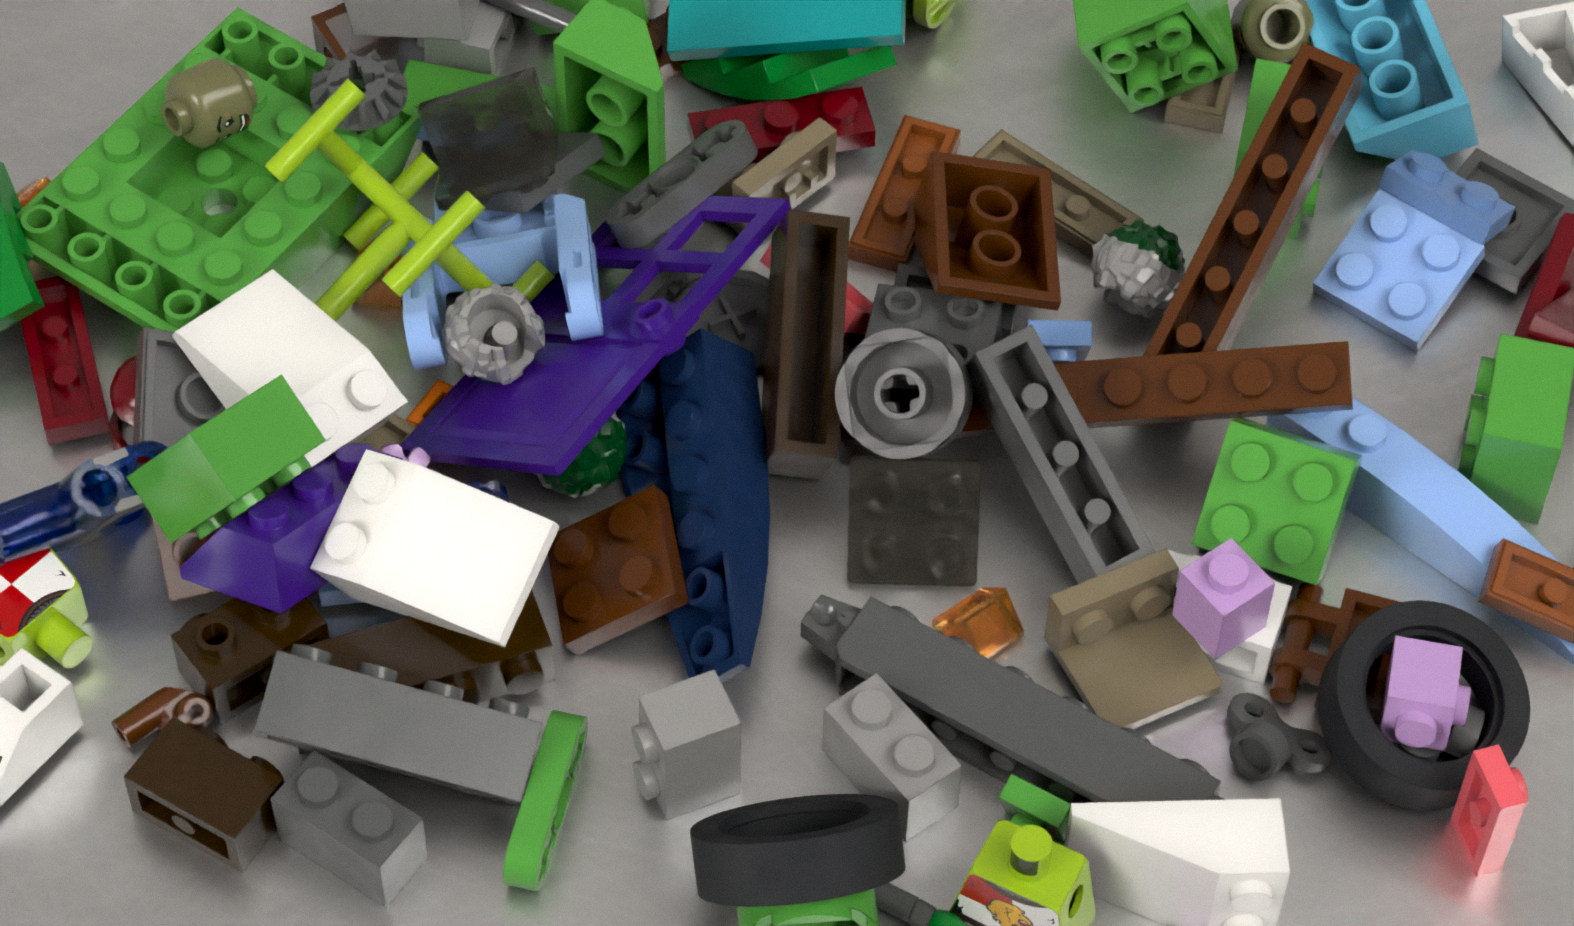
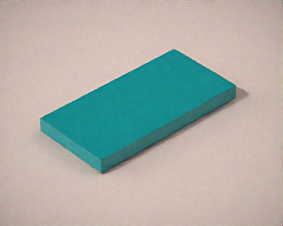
[667,0,906,61]

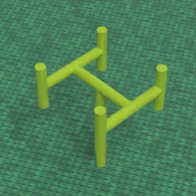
[264,78,555,321]

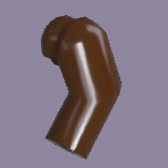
[111,687,214,749]

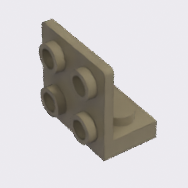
[711,117,837,234]
[1044,548,1222,729]

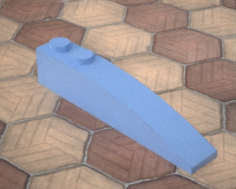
[1266,396,1574,663]

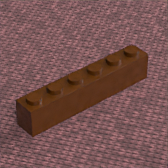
[1143,42,1363,356]

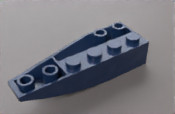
[616,328,770,683]

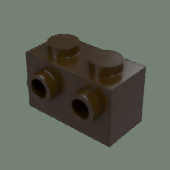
[170,597,330,725]

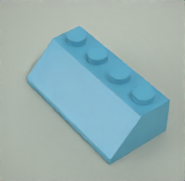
[1305,0,1479,160]

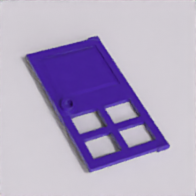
[399,196,792,476]

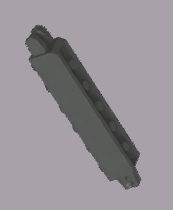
[800,594,1226,804]

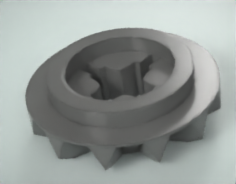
[309,49,408,131]

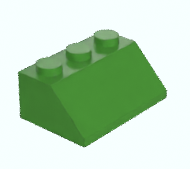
[553,0,666,195]

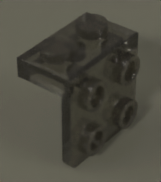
[418,67,559,211]

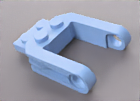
[402,185,604,370]

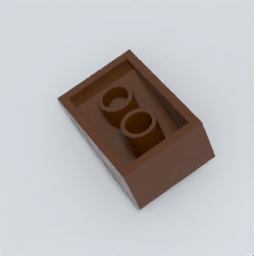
[914,151,1061,311]

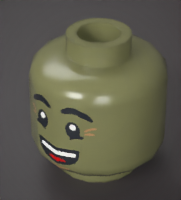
[1231,0,1314,63]
[161,58,257,148]

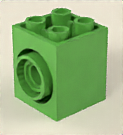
[1073,0,1238,113]

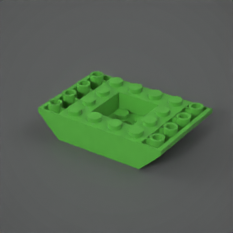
[16,7,425,332]

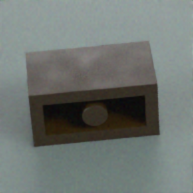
[123,717,284,873]

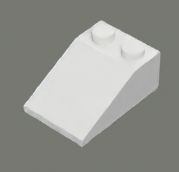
[172,269,408,487]
[310,449,560,647]
[1065,798,1290,926]

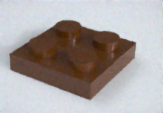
[548,485,689,655]

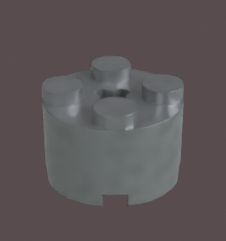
[835,328,973,459]

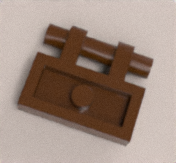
[1269,582,1399,725]

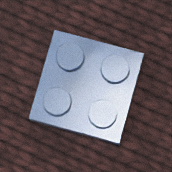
[1313,188,1485,352]

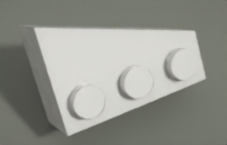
[1502,1,1574,146]

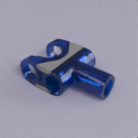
[0,441,168,566]

